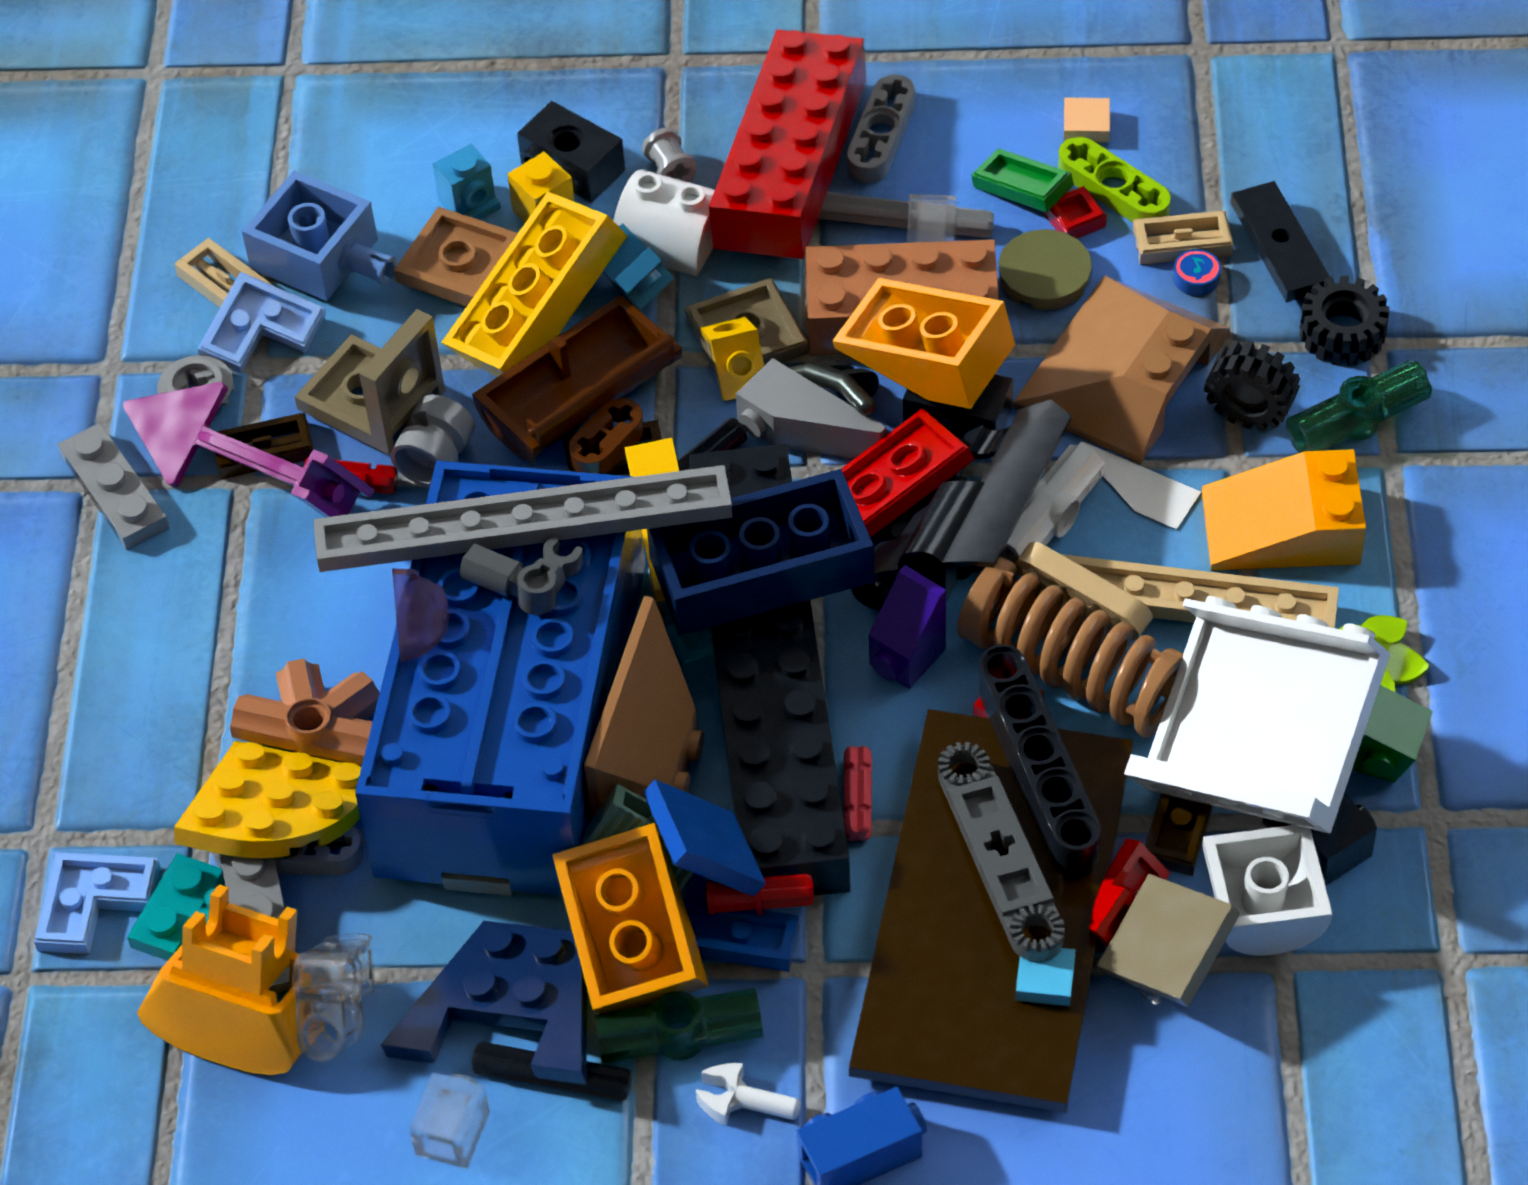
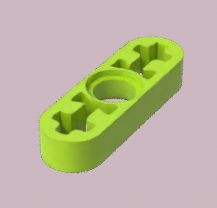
[1058,137,1171,223]

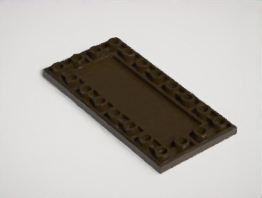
[849,709,1133,1113]

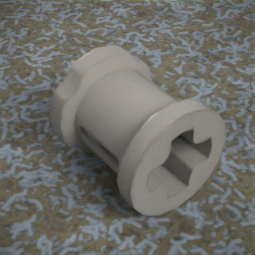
[642,127,697,182]

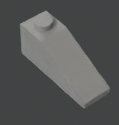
[736,358,886,459]

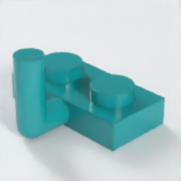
[127,853,225,961]

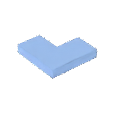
[198,272,326,374]
[34,852,161,955]

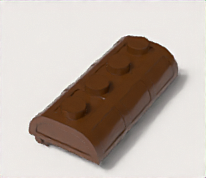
[472,294,682,462]

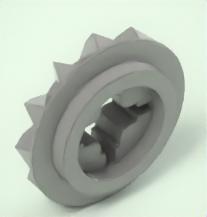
[157,355,235,406]

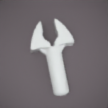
[696,1063,801,1126]

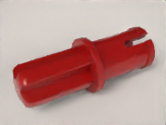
[706,874,814,915]

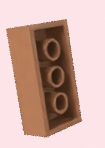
[806,239,999,356]

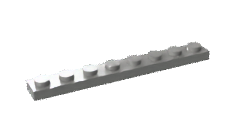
[313,465,733,572]

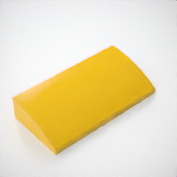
[441,192,627,377]

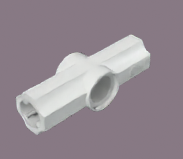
[1000,442,1106,563]

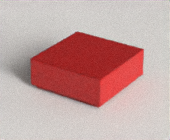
[1043,186,1107,239]

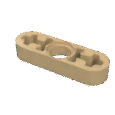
[1015,542,1153,640]

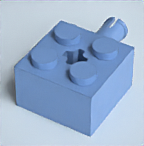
[242,170,397,301]

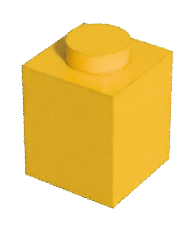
[507,152,575,223]

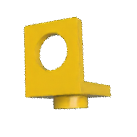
[700,317,765,401]

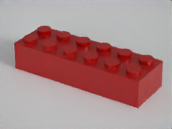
[709,29,867,259]

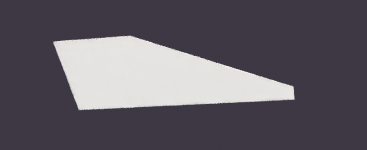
[1080,441,1201,530]

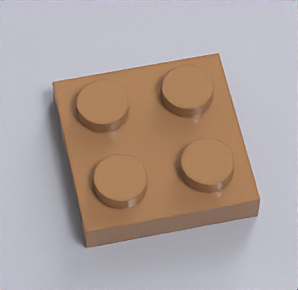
[394,206,518,307]

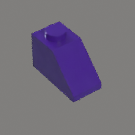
[868,565,946,689]

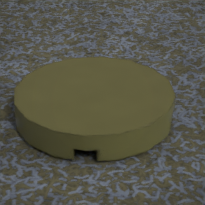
[998,229,1092,310]

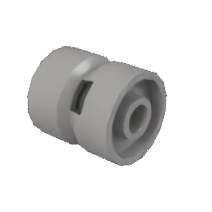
[390,395,475,487]

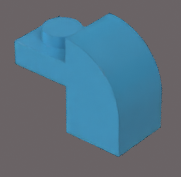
[602,223,675,310]

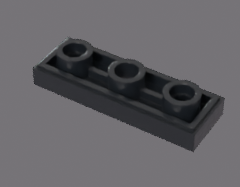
[1231,181,1330,303]

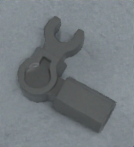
[460,536,583,615]

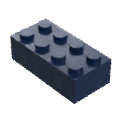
[647,469,874,636]

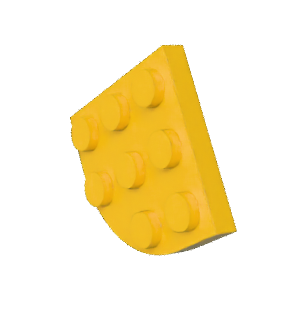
[174,741,361,858]

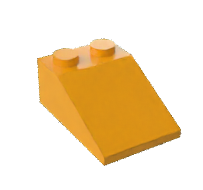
[832,278,1016,409]
[1201,449,1366,571]
[552,823,709,1018]

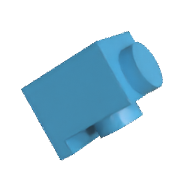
[432,144,501,220]

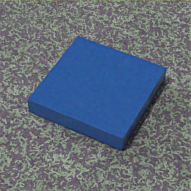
[644,779,766,896]

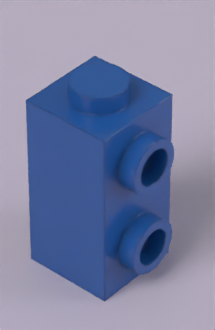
[796,1086,927,1185]

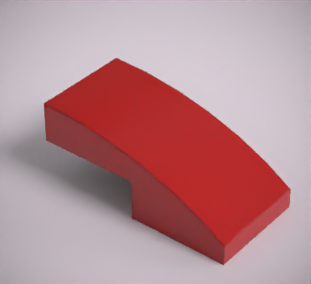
[1089,838,1170,947]

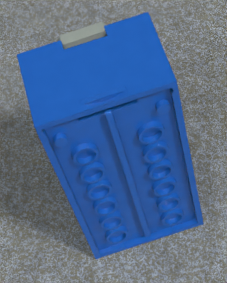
[355,460,645,896]

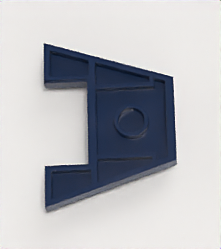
[381,921,587,1084]

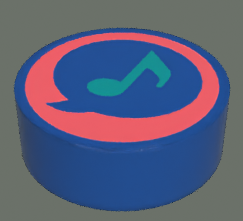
[1173,249,1221,296]

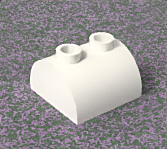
[613,169,715,277]
[1202,825,1333,956]

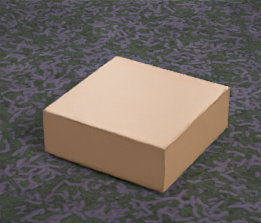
[1064,98,1110,142]

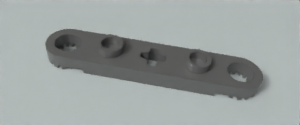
[938,742,1065,962]

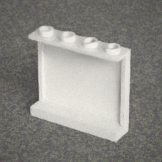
[1124,596,1391,834]

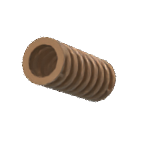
[957,557,1183,738]

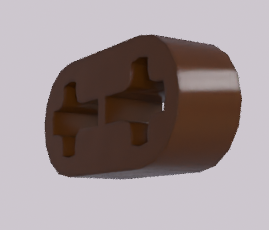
[569,398,644,474]

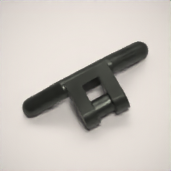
[788,361,879,416]

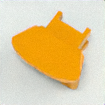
[137,884,323,1075]

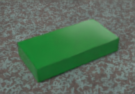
[971,148,1074,213]

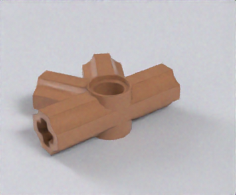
[230,658,380,766]

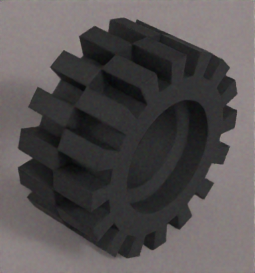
[1300,276,1389,366]
[1204,341,1300,430]

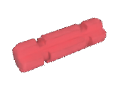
[843,746,872,842]

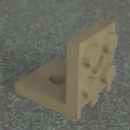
[294,309,445,455]

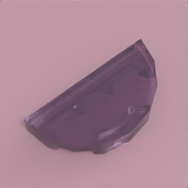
[392,568,450,662]

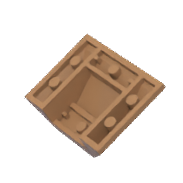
[1013,275,1230,464]
[584,596,704,820]

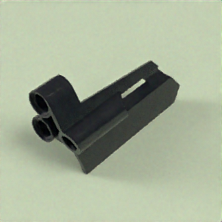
[851,400,1071,610]

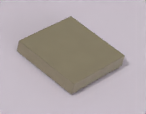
[685,278,809,375]
[1097,874,1241,1007]

